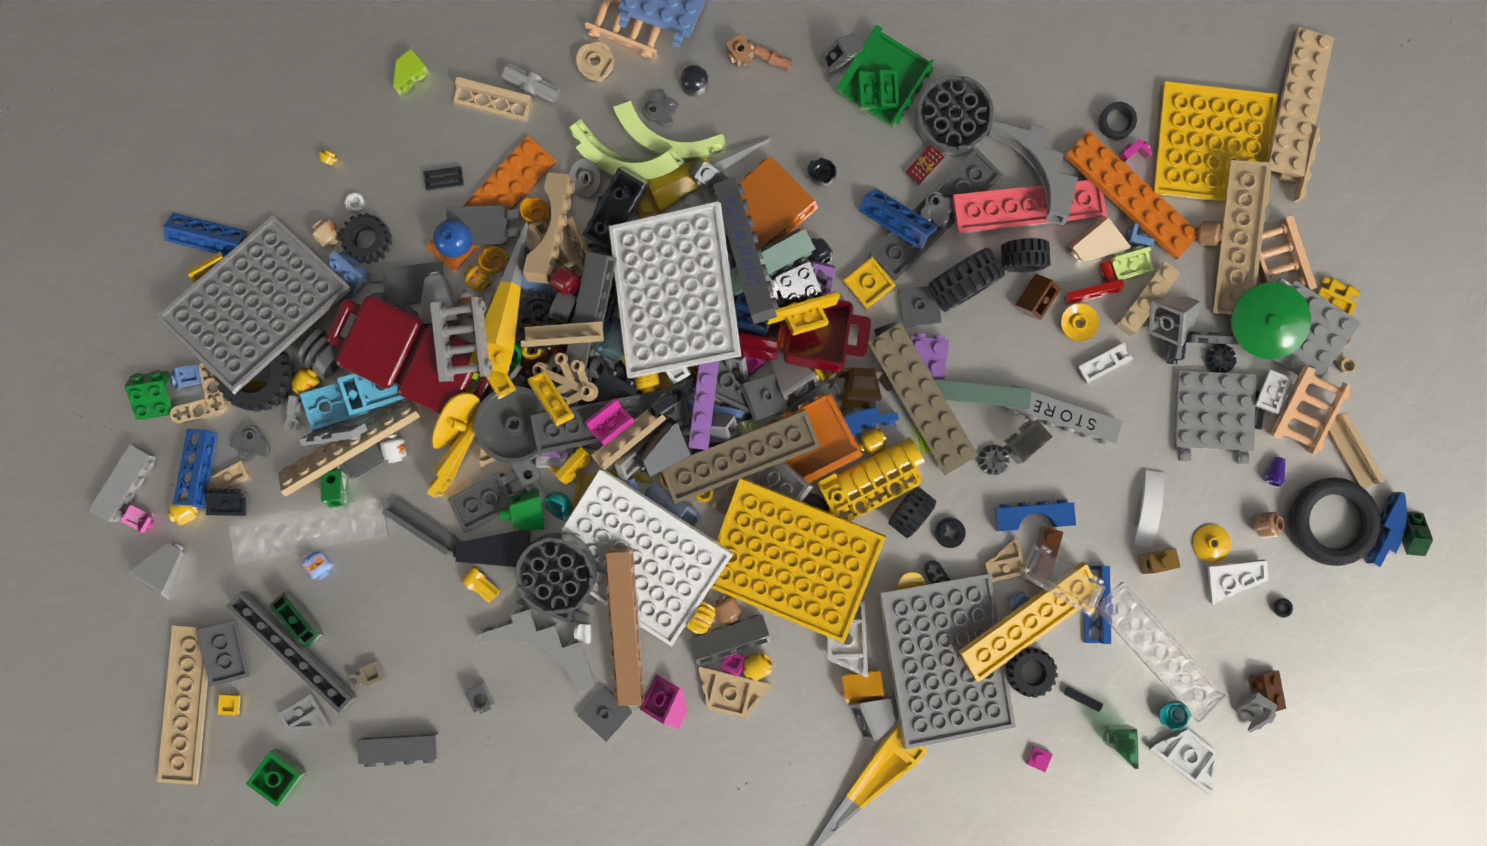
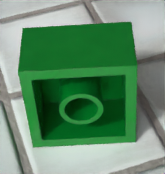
[246,749,306,807]

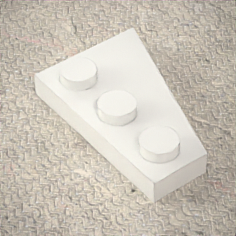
[1207,559,1268,605]

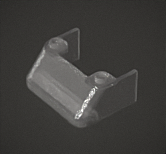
[1019,544,1105,616]

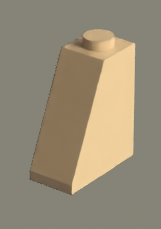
[1068,215,1131,262]

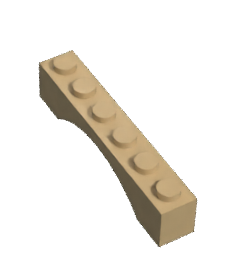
[523,172,575,284]

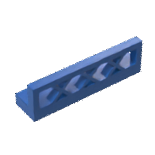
[858,188,938,249]
[163,213,247,256]
[173,429,218,509]
[1083,566,1111,644]

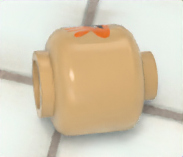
[311,219,340,248]

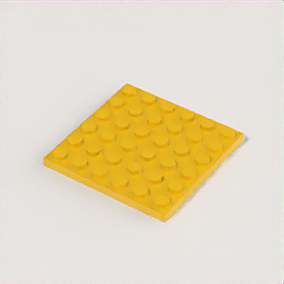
[1153,81,1278,206]

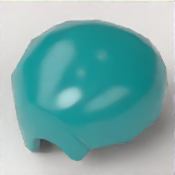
[544,491,572,520]
[1158,700,1191,730]

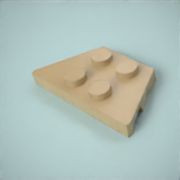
[698,666,772,718]

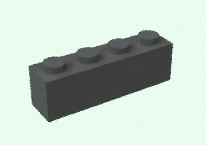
[689,615,772,667]
[357,733,440,767]

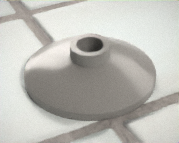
[569,159,601,197]

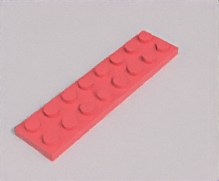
[952,180,1107,234]

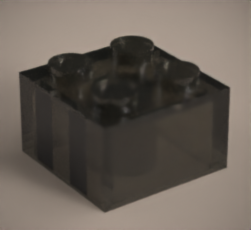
[1002,419,1053,464]

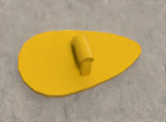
[432,392,481,449]

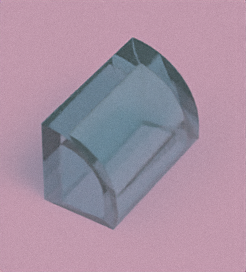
[595,318,624,363]

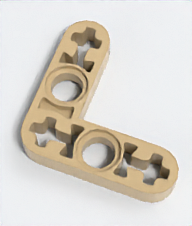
[170,363,227,424]

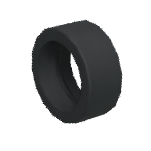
[1099,101,1137,140]

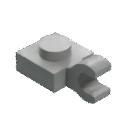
[284,396,303,430]

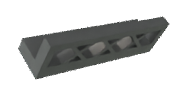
[382,497,461,555]

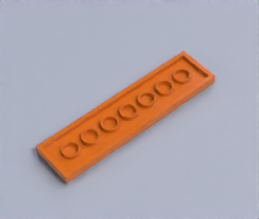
[1064,130,1197,260]
[425,136,557,273]

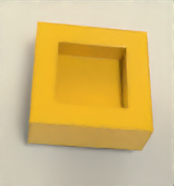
[218,694,241,716]

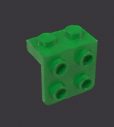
[124,370,173,420]

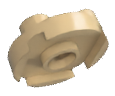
[576,42,614,81]

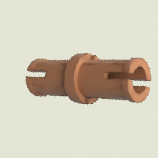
[754,44,792,71]

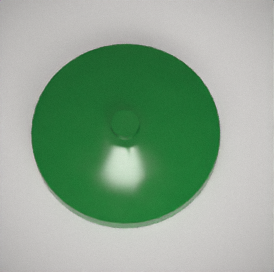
[1231,282,1311,359]

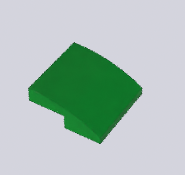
[857,69,899,110]

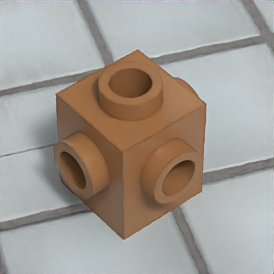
[725,33,755,67]

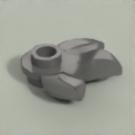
[642,89,679,126]
[920,191,954,228]
[230,425,268,462]

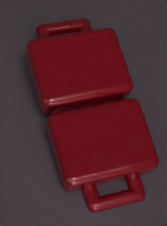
[733,291,871,373]
[326,295,491,414]

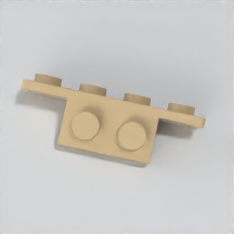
[1279,126,1321,203]

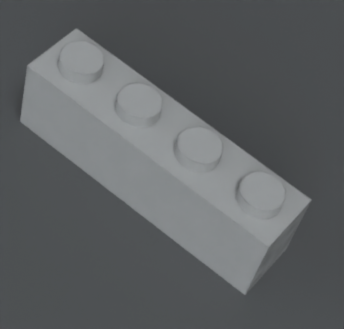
[88,444,156,523]

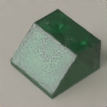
[1102,724,1139,769]

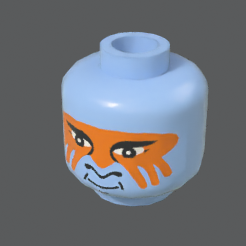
[302,550,331,580]

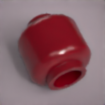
[550,267,580,296]

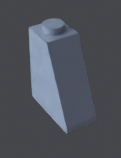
[645,483,702,527]

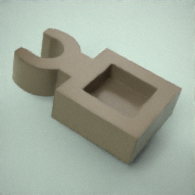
[347,660,385,689]

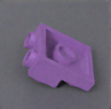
[910,333,949,379]

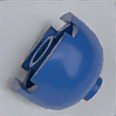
[433,219,473,258]

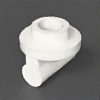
[572,622,591,644]

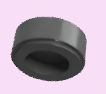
[589,358,603,378]

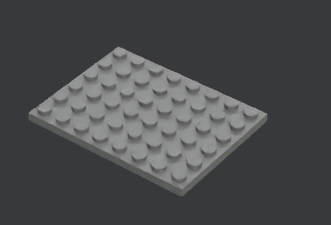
[156,215,351,394]
[879,573,1016,749]

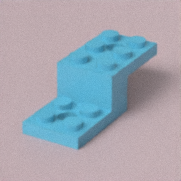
[300,373,406,432]

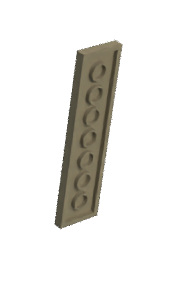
[868,323,978,475]
[662,411,820,504]

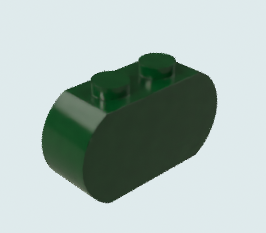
[270,590,323,648]

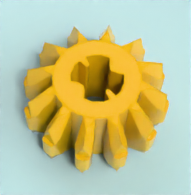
[686,601,715,635]

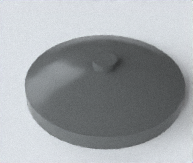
[474,386,547,464]

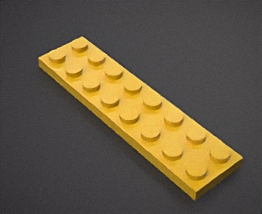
[959,562,1101,682]

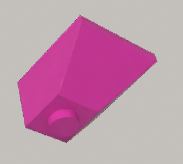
[640,674,687,729]

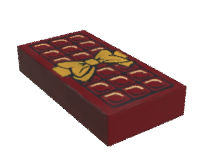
[905,146,944,186]

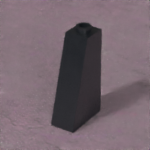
[453,530,531,567]

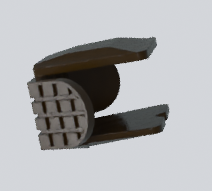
[828,367,893,408]

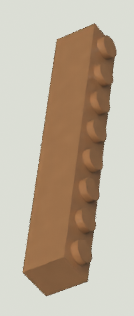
[604,548,645,706]

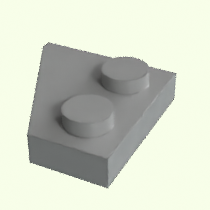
[277,693,331,731]

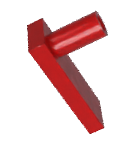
[1064,261,1124,305]

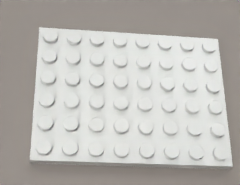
[609,201,741,378]
[554,469,733,647]

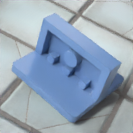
[327,251,370,299]

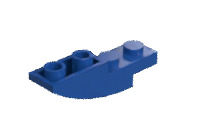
[844,407,899,438]
[1367,492,1407,567]

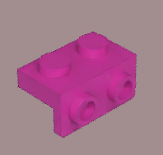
[585,398,634,446]

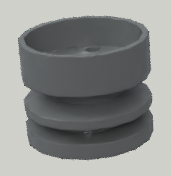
[296,328,340,380]

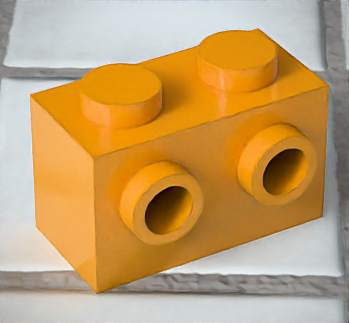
[842,669,885,704]

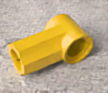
[460,565,501,603]

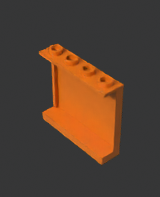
[716,156,818,248]
[765,393,863,483]

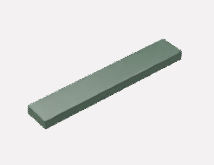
[934,379,1032,409]

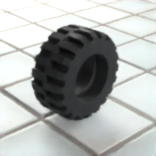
[928,247,1005,312]
[215,351,295,412]

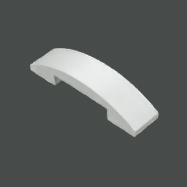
[1133,470,1165,548]

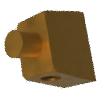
[1137,547,1181,574]

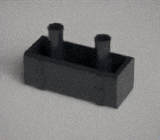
[582,166,651,251]

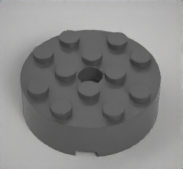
[915,75,994,155]
[515,533,597,615]

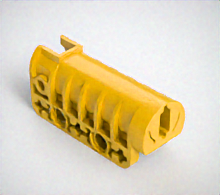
[816,437,924,521]

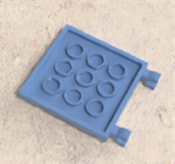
[618,0,706,47]

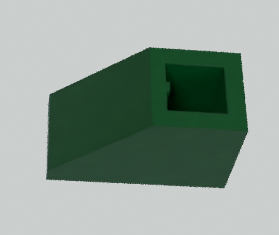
[1402,512,1433,556]

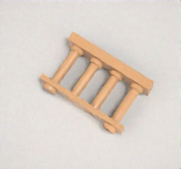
[585,0,661,59]
[1258,215,1317,290]
[1269,365,1351,455]

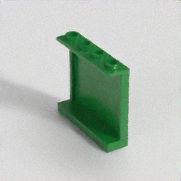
[835,25,934,128]

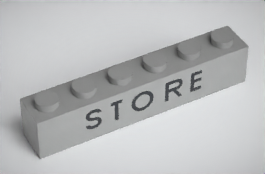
[1003,385,1123,446]

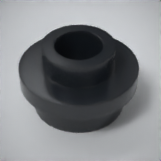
[1273,598,1293,618]

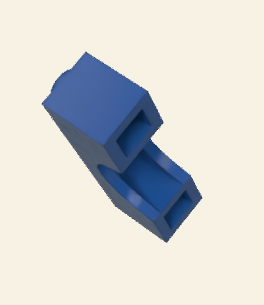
[994,499,1076,532]

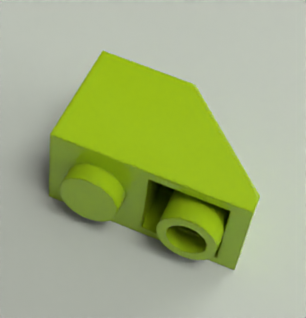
[393,49,428,95]

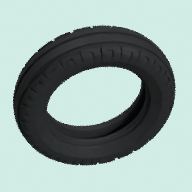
[1290,477,1380,566]

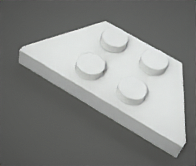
[827,602,868,677]
[1149,729,1219,796]

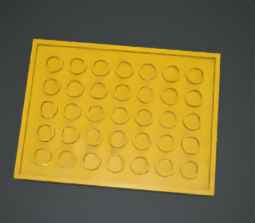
[711,478,886,643]

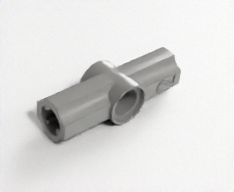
[502,63,560,104]

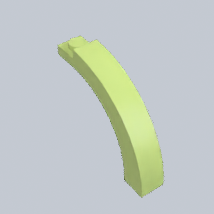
[613,101,725,162]
[569,119,684,179]

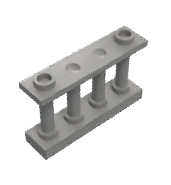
[430,297,492,382]

